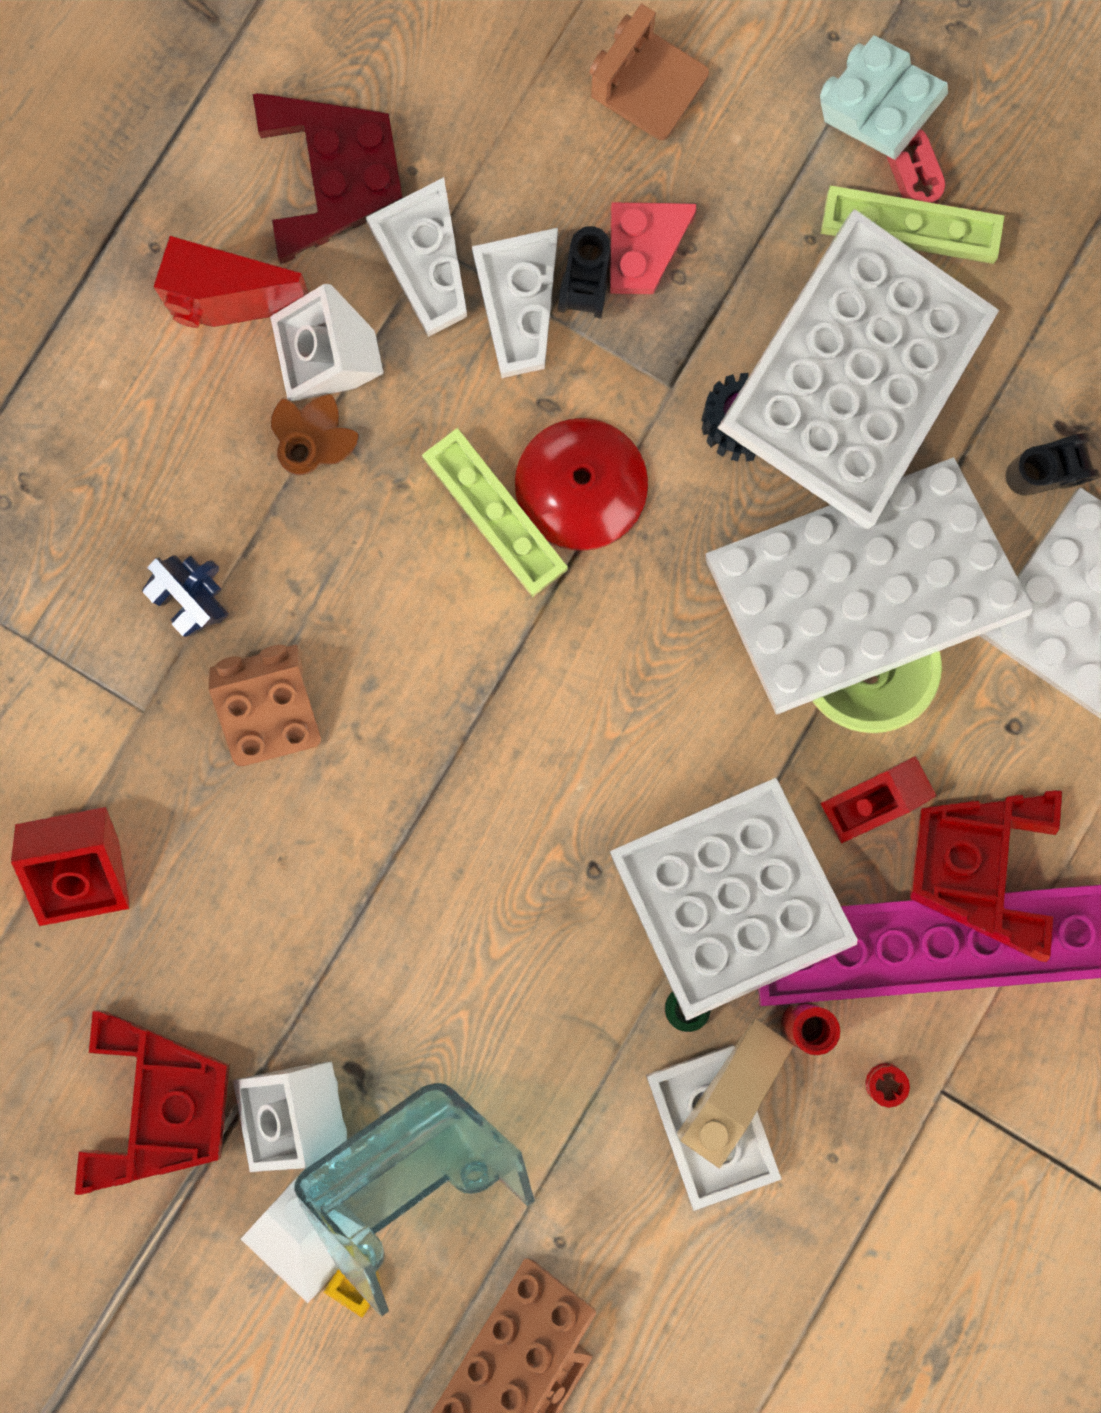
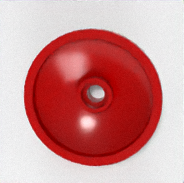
[515,418,648,551]

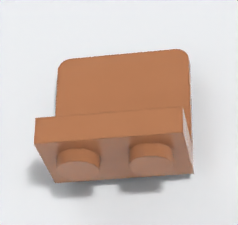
[589,3,709,140]
[209,644,321,766]

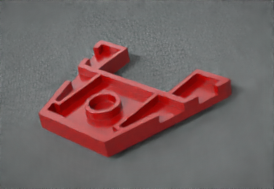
[910,790,1063,962]
[74,1010,230,1195]

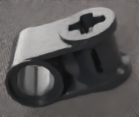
[558,226,610,319]
[1006,433,1100,496]

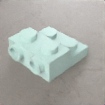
[820,35,948,160]

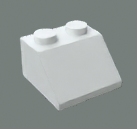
[233,1062,350,1172]

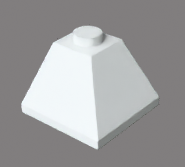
[270,284,384,401]
[241,1168,372,1303]

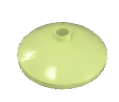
[813,651,942,733]

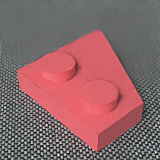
[610,202,696,294]

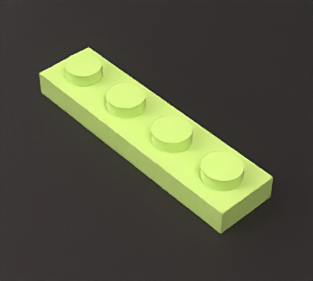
[820,185,1005,264]
[422,428,568,597]

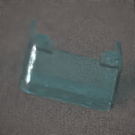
[294,1083,535,1317]

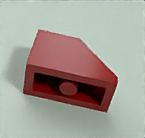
[820,756,937,844]

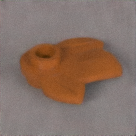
[271,394,359,475]

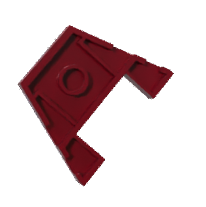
[252,93,403,264]

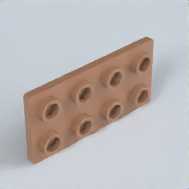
[431,1258,596,1413]

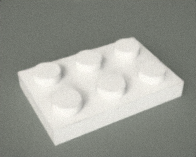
[646,1044,781,1211]

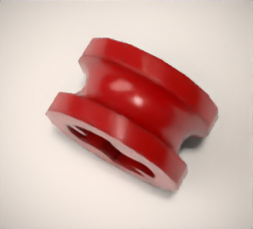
[865,1063,910,1108]

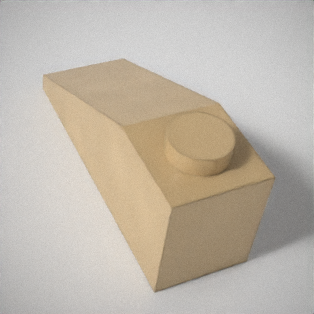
[676,1018,794,1169]

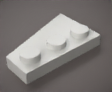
[366,177,467,337]
[472,228,558,378]

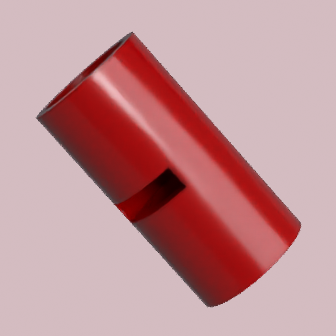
[781,1002,841,1055]

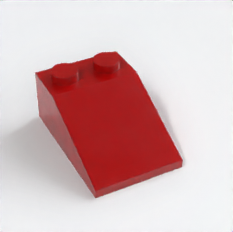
[153,236,309,328]

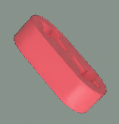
[887,129,945,204]

